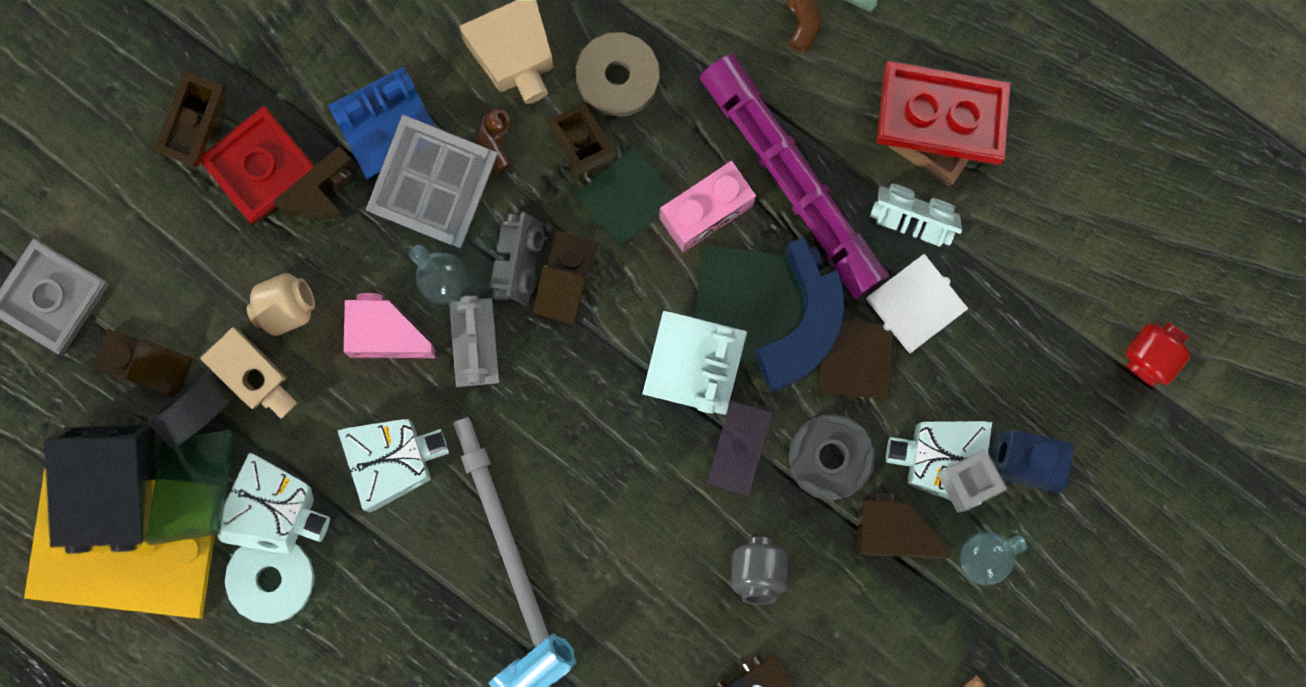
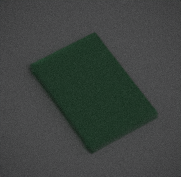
[145,429,235,545]

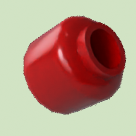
[1125,322,1191,387]

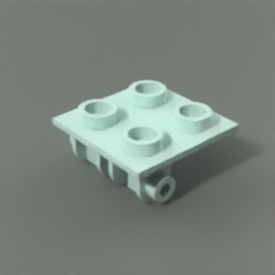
[870,184,962,247]
[642,310,747,415]

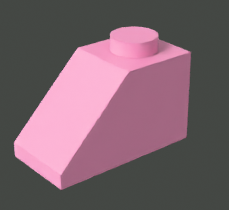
[344,293,436,358]

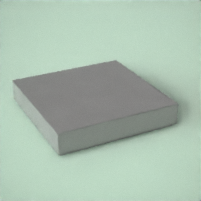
[0,238,109,356]

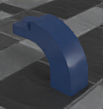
[754,237,844,394]

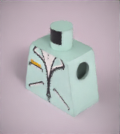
[338,419,449,512]
[886,421,992,507]
[214,453,330,554]

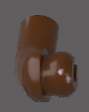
[787,0,823,54]
[475,109,512,175]

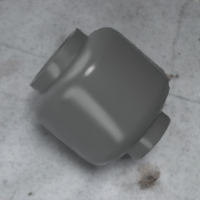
[731,537,788,605]

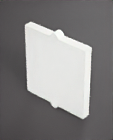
[866,254,968,354]

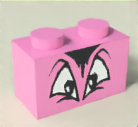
[659,161,756,253]

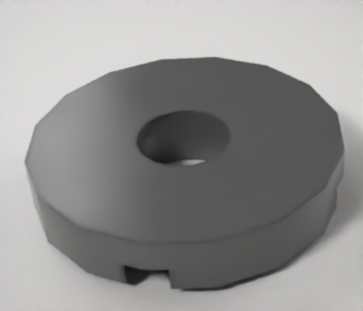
[788,413,875,501]

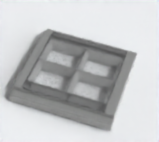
[366,114,499,248]

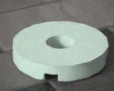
[225,543,315,624]

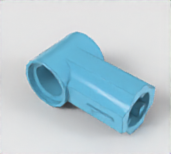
[488,633,577,687]

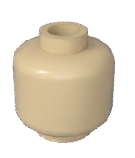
[247,273,315,336]

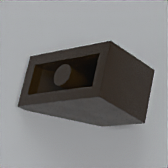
[856,493,950,560]

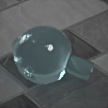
[409,245,468,304]
[960,532,1027,585]

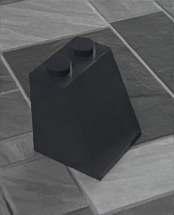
[44,424,155,554]

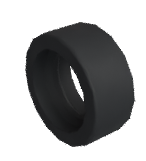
[149,369,235,448]

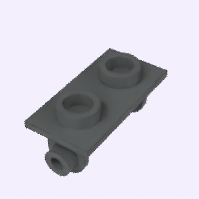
[489,212,544,306]

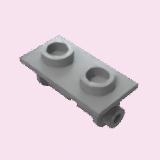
[449,296,499,387]

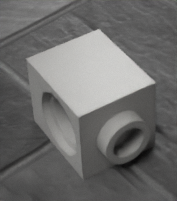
[937,449,1007,513]

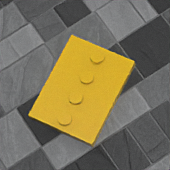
[24,469,222,619]

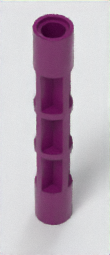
[700,54,890,299]

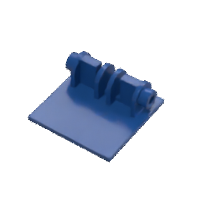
[328,67,435,179]

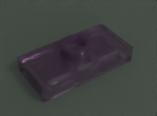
[706,401,772,497]

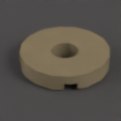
[576,32,659,117]

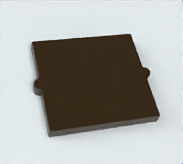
[817,318,893,401]

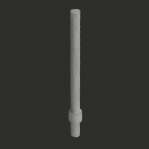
[453,417,549,648]

